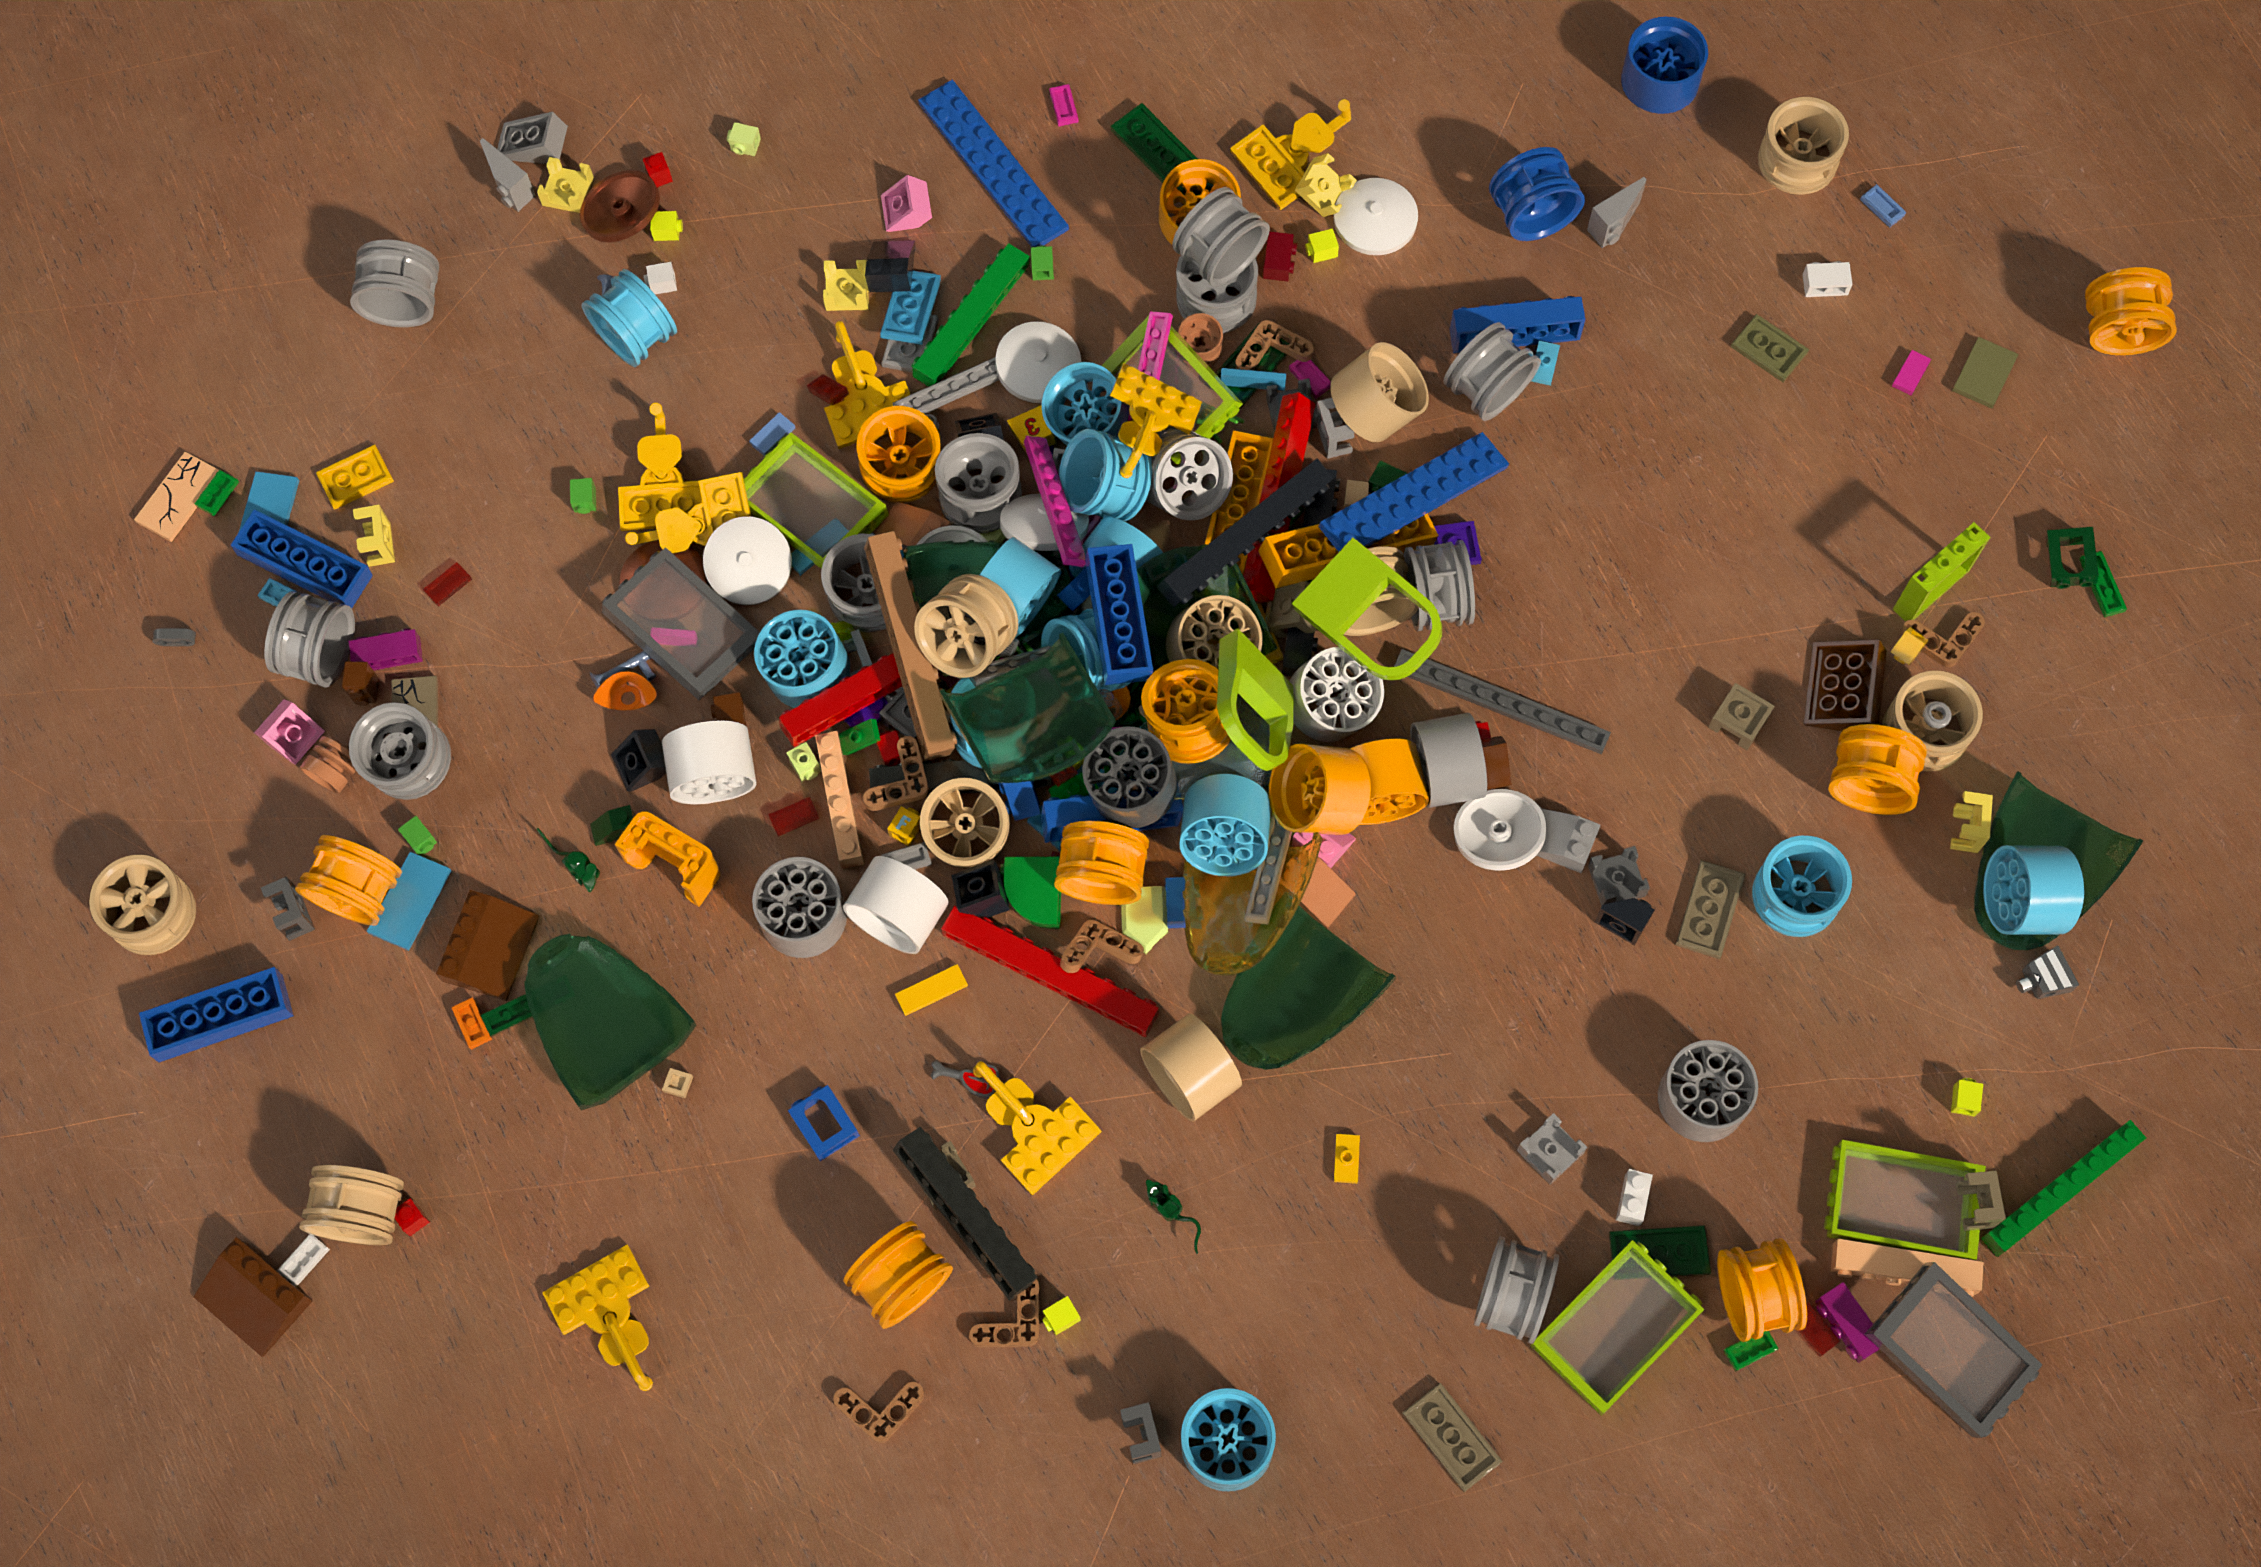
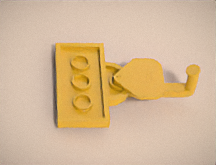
[1230,99,1351,210]
[824,321,910,449]
[1110,363,1202,478]
[618,402,703,531]
[625,472,751,553]
[973,1061,1102,1196]
[542,1244,653,1391]

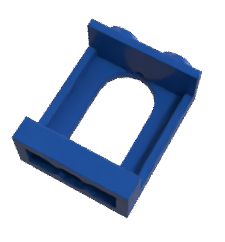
[788,1085,860,1161]

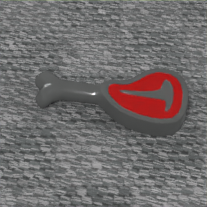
[931,1060,1000,1099]

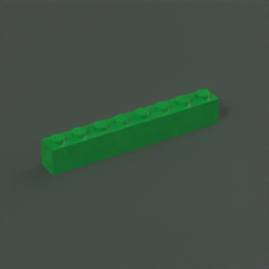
[911,243,1030,387]
[1981,1119,2147,1257]

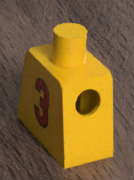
[1007,405,1056,453]

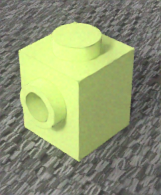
[727,122,761,156]
[786,742,821,782]

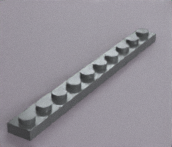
[1394,649,1611,755]

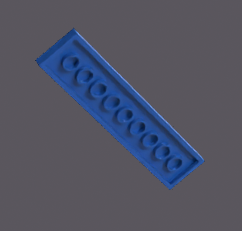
[918,79,1069,247]
[1318,432,1509,552]

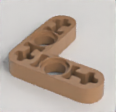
[1236,320,1314,371]
[1900,612,1985,667]
[863,736,929,811]
[1060,920,1144,973]
[969,1279,1039,1348]
[833,1382,925,1443]

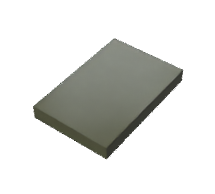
[1731,314,1809,383]
[1952,337,2018,409]

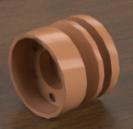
[1177,313,1223,369]
[300,736,355,794]

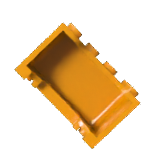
[615,812,720,907]

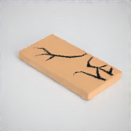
[134,452,219,542]

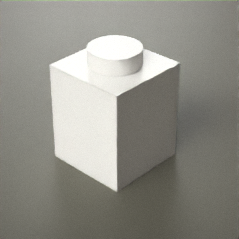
[644,262,677,294]

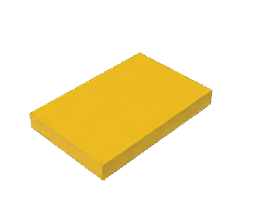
[316,445,394,510]

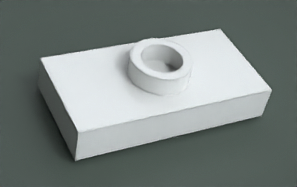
[278,1234,330,1286]

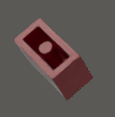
[1263,231,1297,282]

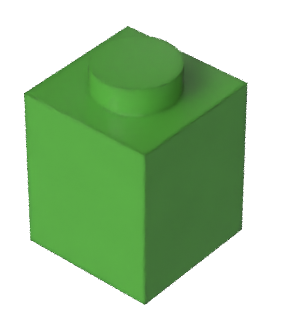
[1031,245,1054,280]
[570,478,596,514]
[398,816,437,856]

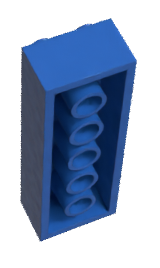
[1450,296,1585,353]
[231,509,373,608]
[1085,544,1153,685]
[1040,785,1183,843]
[139,967,294,1062]

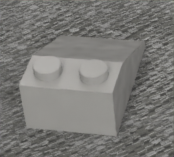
[497,112,568,164]
[480,138,536,212]
[1587,177,1646,248]
[1536,808,1601,873]

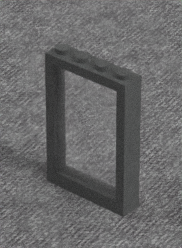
[602,547,760,700]
[1865,1262,2042,1438]

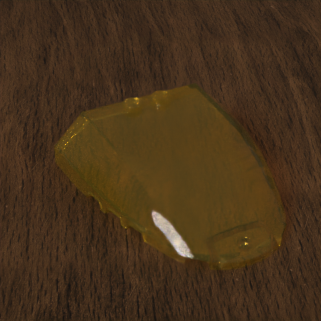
[1182,832,1322,976]

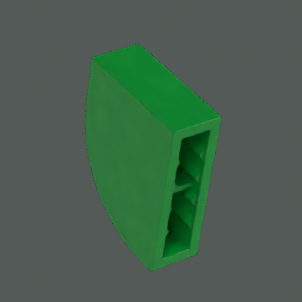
[1000,857,1061,929]

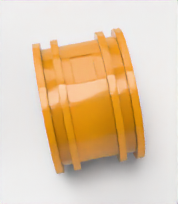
[1141,659,1231,764]
[843,1221,953,1329]

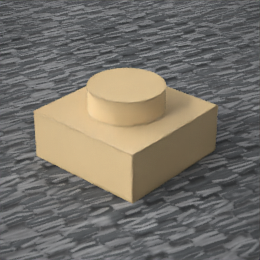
[662,1068,693,1098]

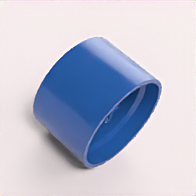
[1621,16,1708,114]

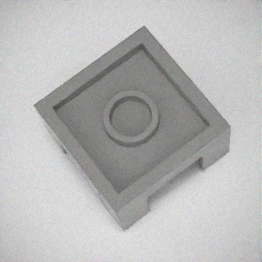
[1317,398,1355,459]
[1517,1113,1587,1185]

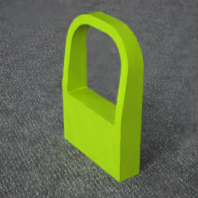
[1292,538,1442,680]
[1217,628,1294,771]

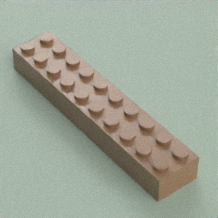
[864,531,957,762]

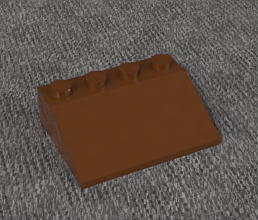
[1804,640,1887,731]
[436,890,540,1001]
[193,1237,313,1357]

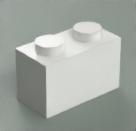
[1802,261,1852,297]
[1616,1169,1653,1226]

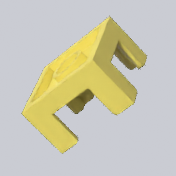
[1295,153,1357,217]
[537,157,594,213]
[823,260,869,311]
[353,505,395,567]
[1950,791,1993,853]

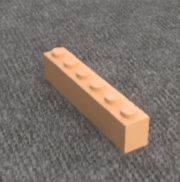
[815,731,864,869]
[1831,1239,1984,1297]

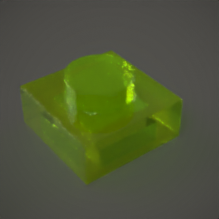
[830,621,854,640]

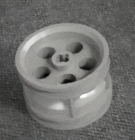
[1176,256,1258,333]
[1146,427,1233,520]
[935,433,1022,533]
[1404,540,1475,632]

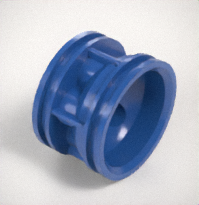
[1489,147,1585,241]

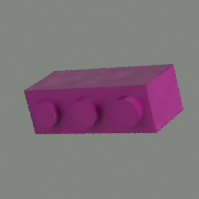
[349,628,423,671]
[1815,1282,1879,1363]

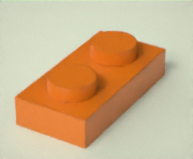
[451,997,492,1050]

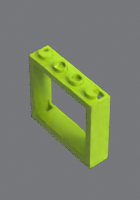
[1893,522,1991,622]

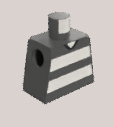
[2016,946,2079,999]

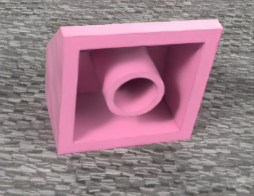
[881,175,932,232]
[254,699,325,765]
[1292,832,1356,868]

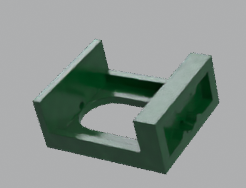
[2046,526,2099,589]

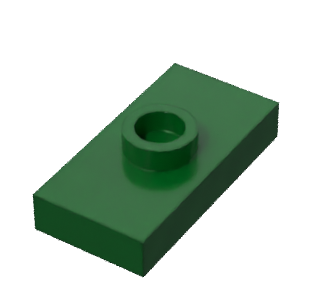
[194,470,239,516]
[839,719,880,755]
[1048,772,1098,799]
[1723,1331,1779,1372]

